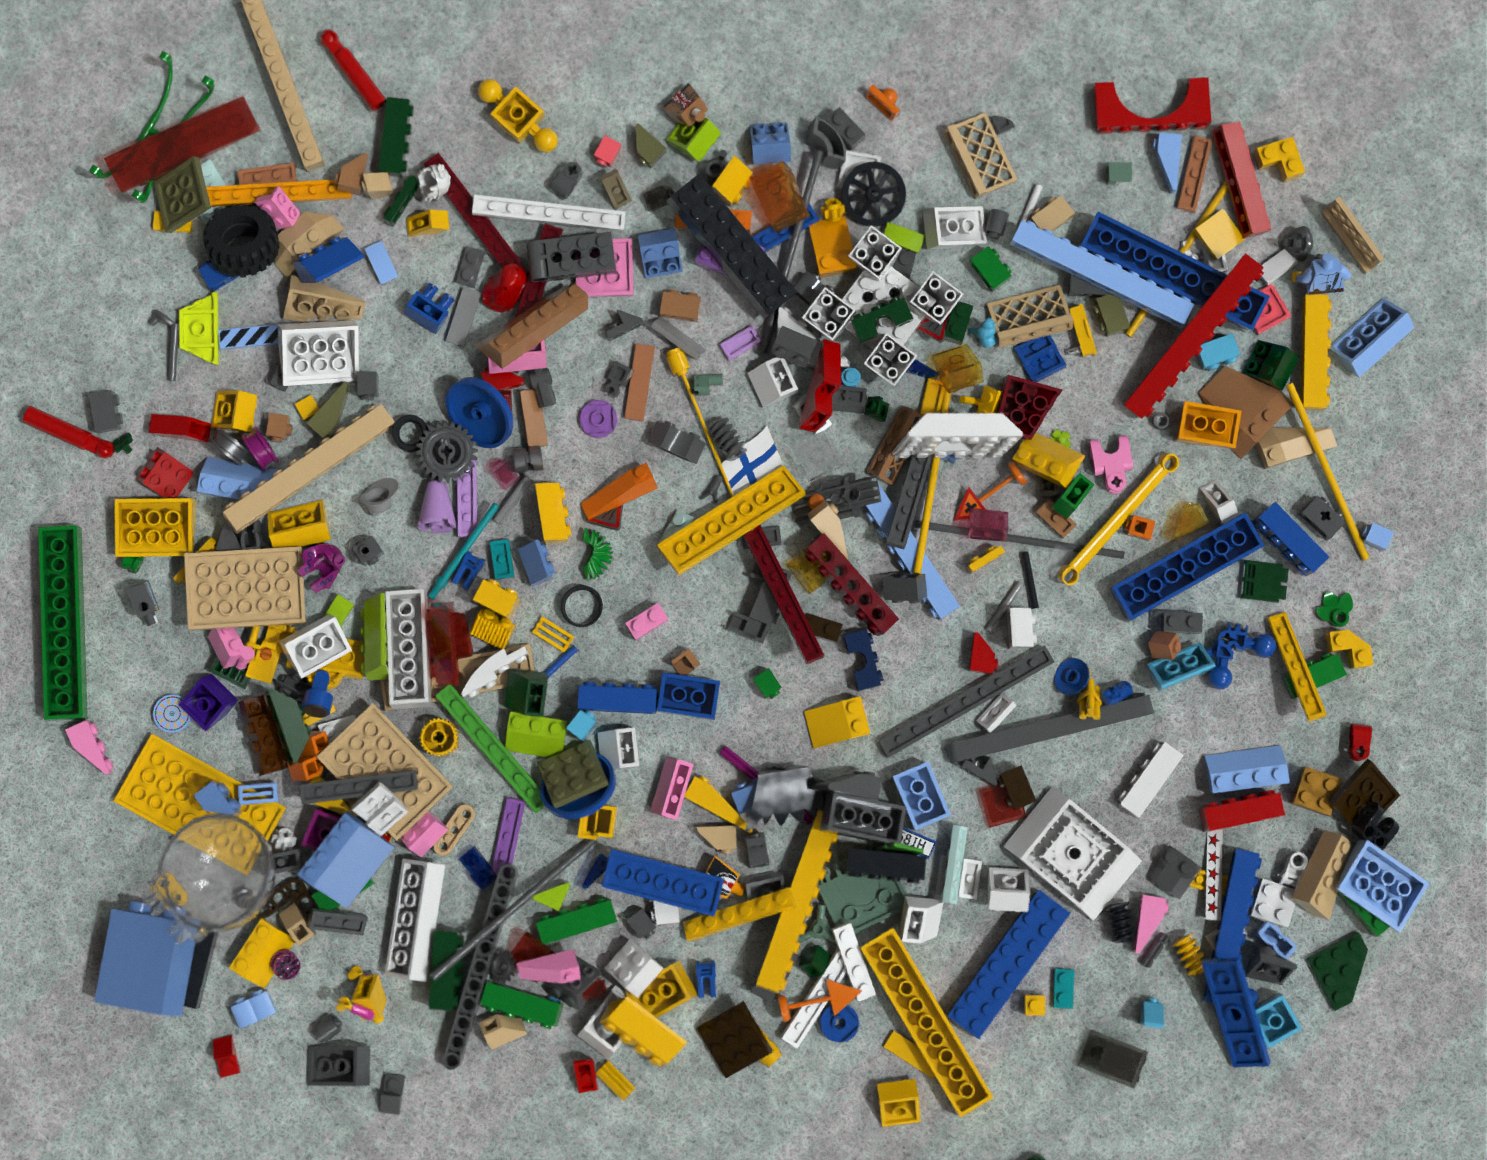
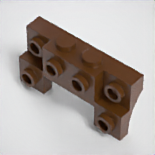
[238,691,288,776]

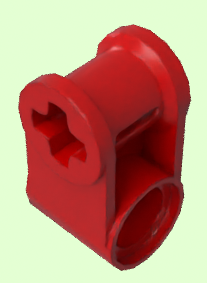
[1349,724,1372,762]

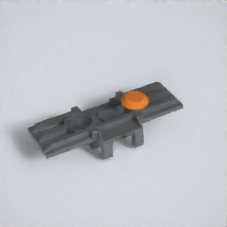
[793,475,882,522]

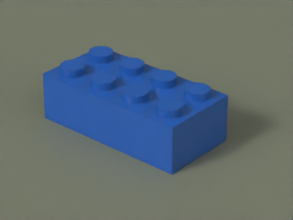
[1253,502,1329,576]
[578,682,658,714]

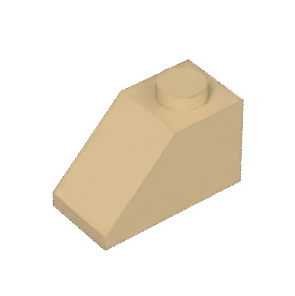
[697,826,736,854]

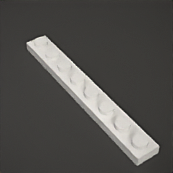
[472,194,626,232]

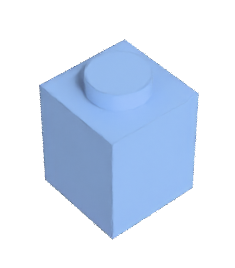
[1361,523,1394,551]

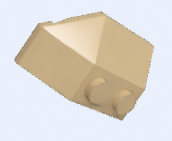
[275,212,345,279]

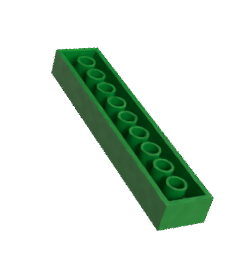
[38,525,88,721]

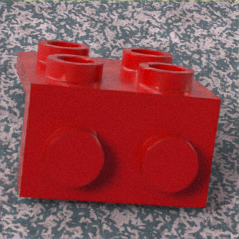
[136,448,193,499]

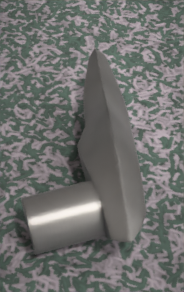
[148,310,174,327]

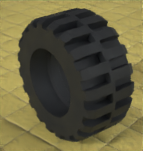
[203,204,280,278]

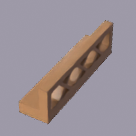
[866,405,924,486]

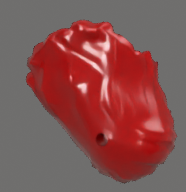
[481,263,527,313]

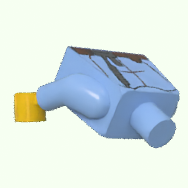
[1291,253,1351,295]

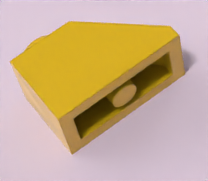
[406,209,450,237]

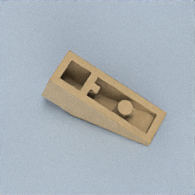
[808,500,848,560]

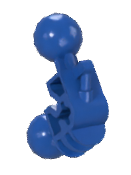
[1206,622,1276,690]

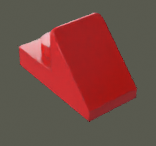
[213,1035,241,1078]
[573,1058,598,1093]

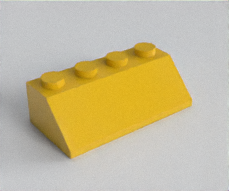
[599,996,687,1067]

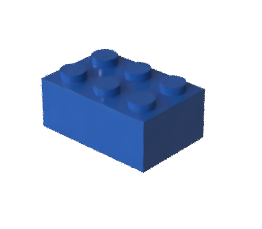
[657,673,720,720]

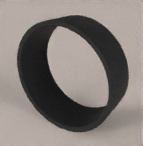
[561,585,603,627]

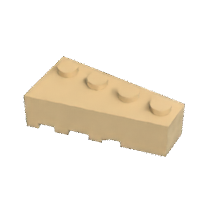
[1292,830,1352,920]

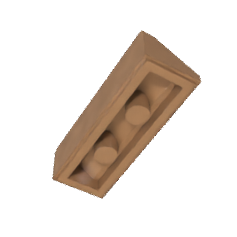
[520,390,548,447]

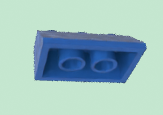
[292,236,365,283]

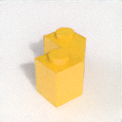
[1325,630,1374,669]

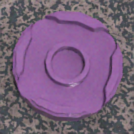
[579,400,618,438]

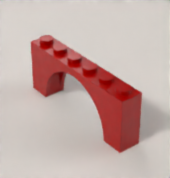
[1093,77,1212,134]

